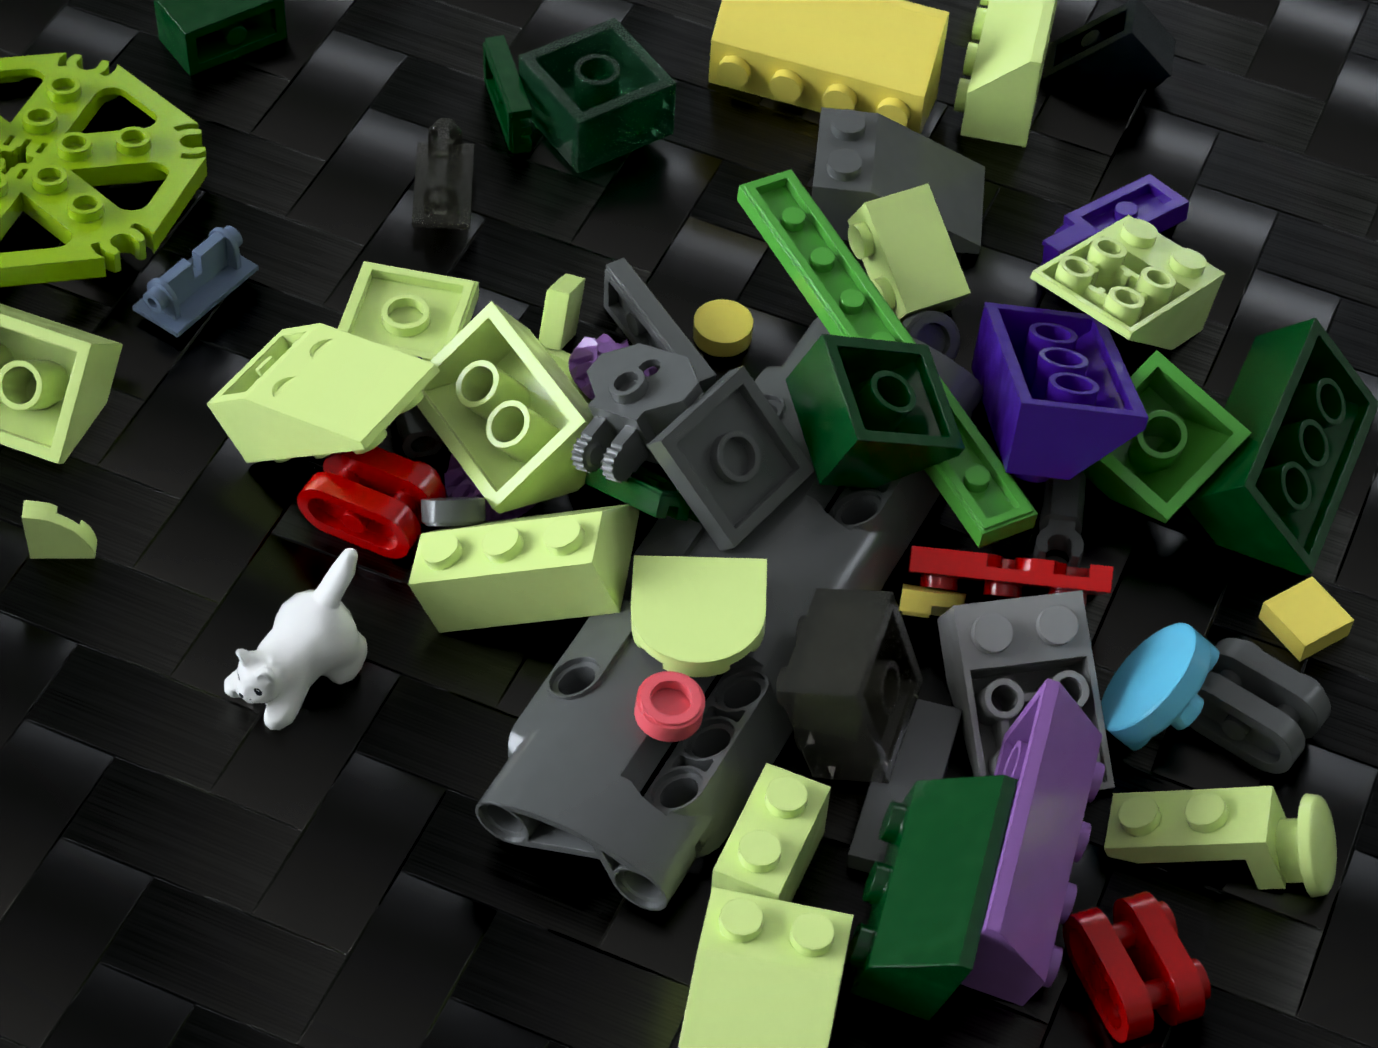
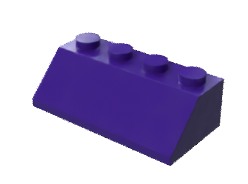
[971,302,1149,483]

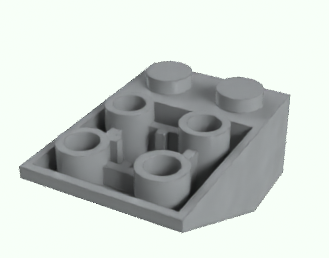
[937,590,1115,790]

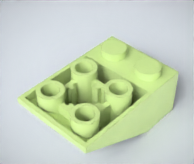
[1030,215,1225,350]
[207,323,440,463]

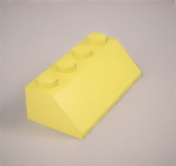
[708,0,950,134]

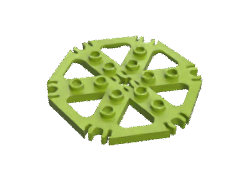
[0,52,207,288]

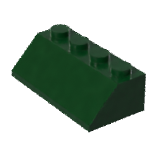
[1185,317,1378,576]

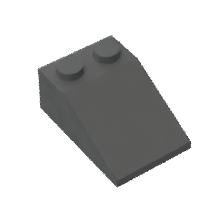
[811,107,985,255]

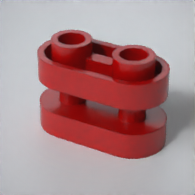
[297,446,446,559]
[1063,891,1211,1043]

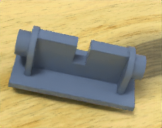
[132,225,259,338]

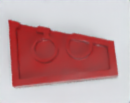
[907,546,1114,606]

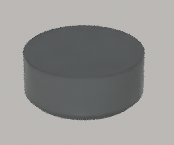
[902,310,960,360]
[421,497,486,526]

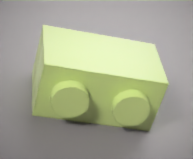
[848,183,971,323]
[711,763,831,902]

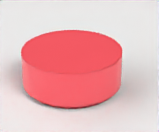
[634,671,705,742]

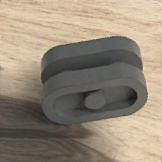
[1189,638,1331,774]

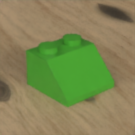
[1083,350,1252,524]

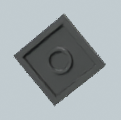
[647,366,815,551]

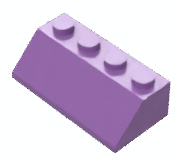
[961,678,1105,1006]

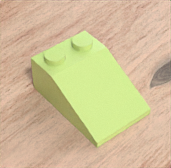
[678,887,853,1048]

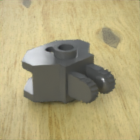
[570,343,704,484]

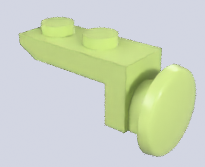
[1104,786,1337,898]

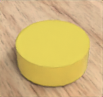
[693,299,753,357]

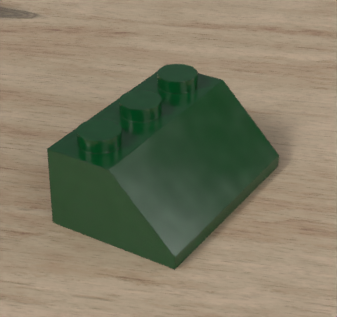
[846,775,1018,1021]

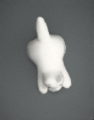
[224,548,368,730]

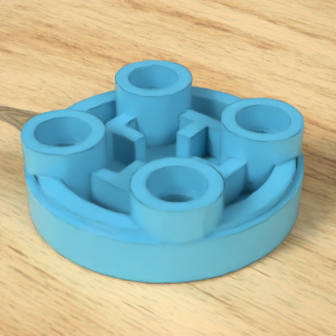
[1101,623,1220,751]

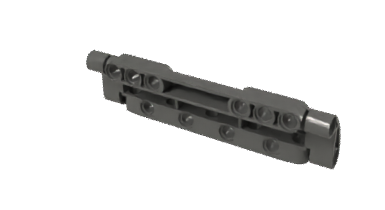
[475,317,983,911]

